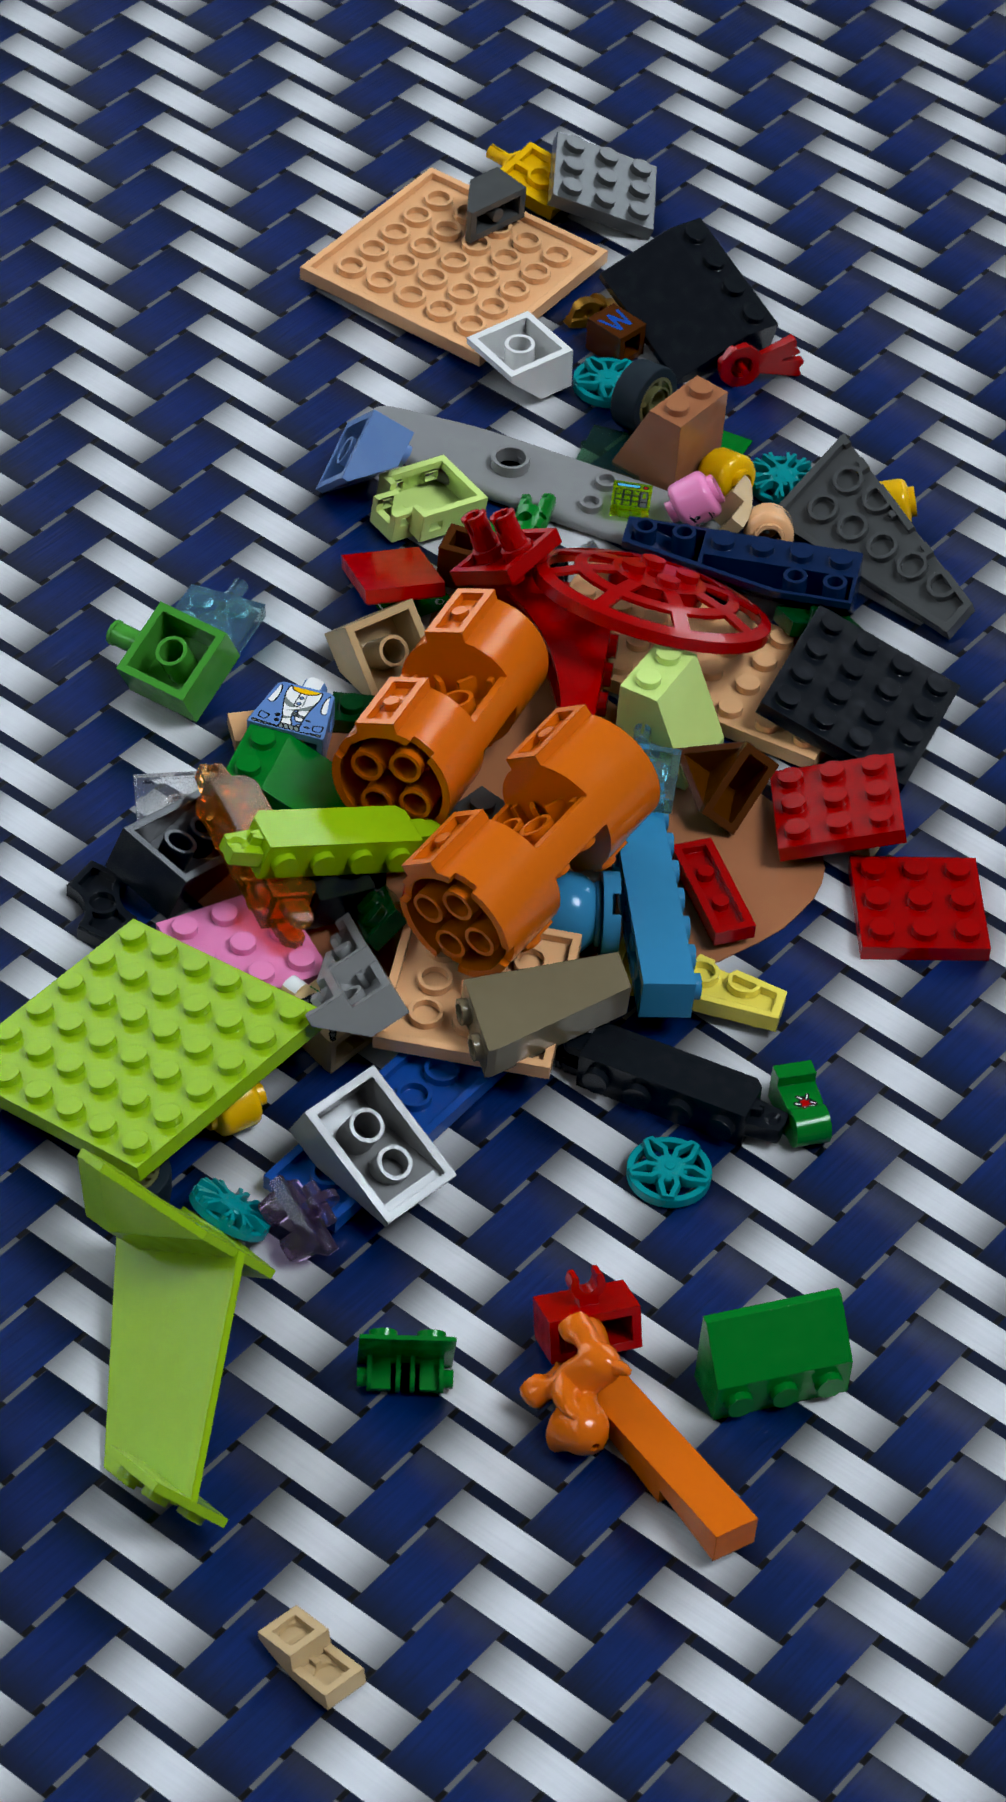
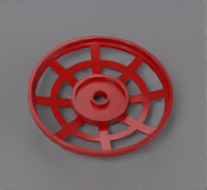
[532,548,771,654]

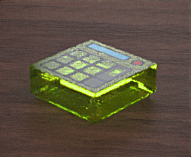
[609,480,653,518]

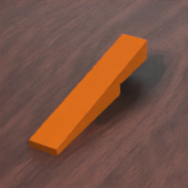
[562,1362,758,1561]

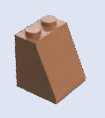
[612,375,728,491]

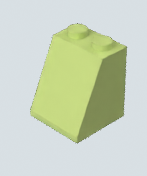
[616,644,724,790]

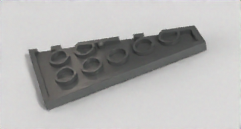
[779,433,975,640]

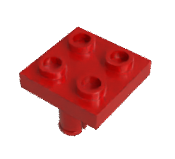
[449,508,562,588]

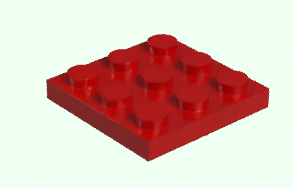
[770,753,907,862]
[848,856,991,961]

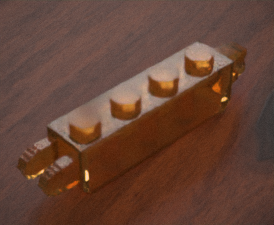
[195,763,317,949]

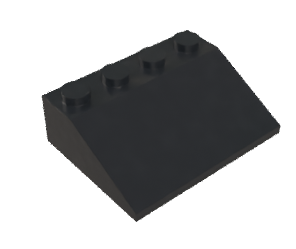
[599,218,778,385]

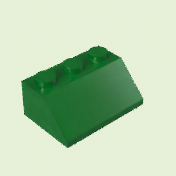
[694,1288,853,1420]

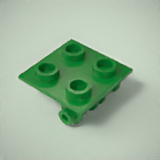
[356,1328,457,1394]

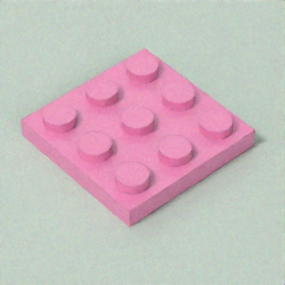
[156,884,323,989]

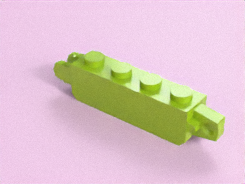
[219,805,441,879]

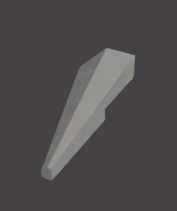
[305,913,409,1037]

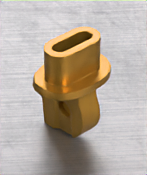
[564,293,618,328]

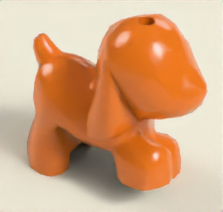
[520,1311,632,1456]

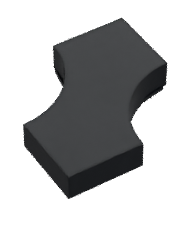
[66,860,138,948]

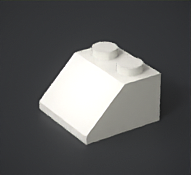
[467,311,573,399]

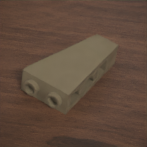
[455,952,631,1077]

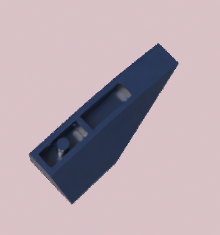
[621,516,863,615]

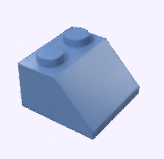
[315,409,414,493]

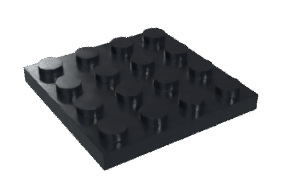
[755,605,960,793]

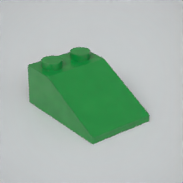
[220,724,346,823]

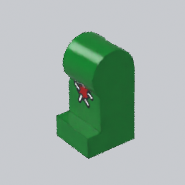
[768,1060,832,1148]

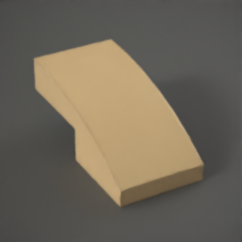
[714,475,753,533]
[258,1605,366,1710]

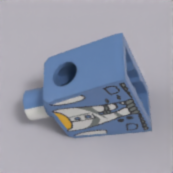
[247,677,335,757]

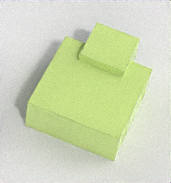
[370,455,488,543]

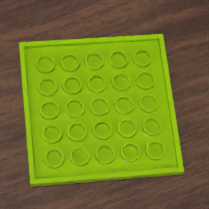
[0,918,322,1182]

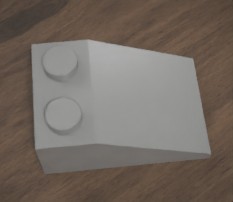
[289,1065,457,1227]

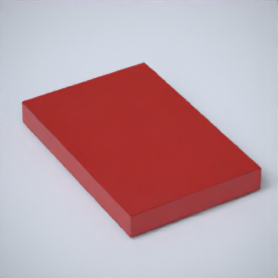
[341,547,446,605]

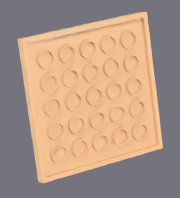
[300,167,608,367]

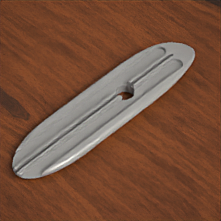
[372,406,721,545]

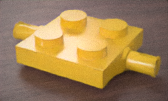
[486,141,561,220]

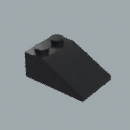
[105,789,249,919]

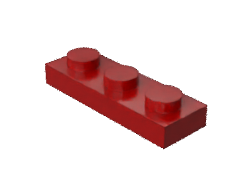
[672,837,756,945]

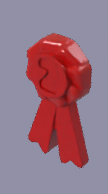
[718,334,804,387]

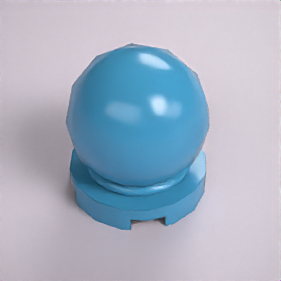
[548,871,622,955]

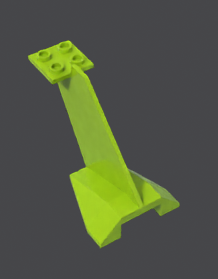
[77,1148,276,1528]

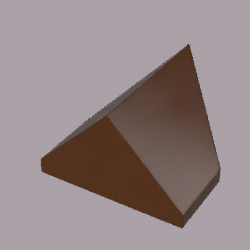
[675,741,779,835]

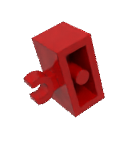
[533,1265,642,1365]

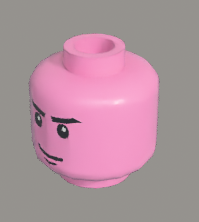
[664,471,725,527]

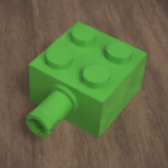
[106,601,241,723]

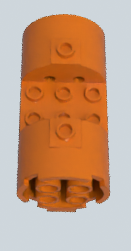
[332,588,549,825]
[399,704,660,977]

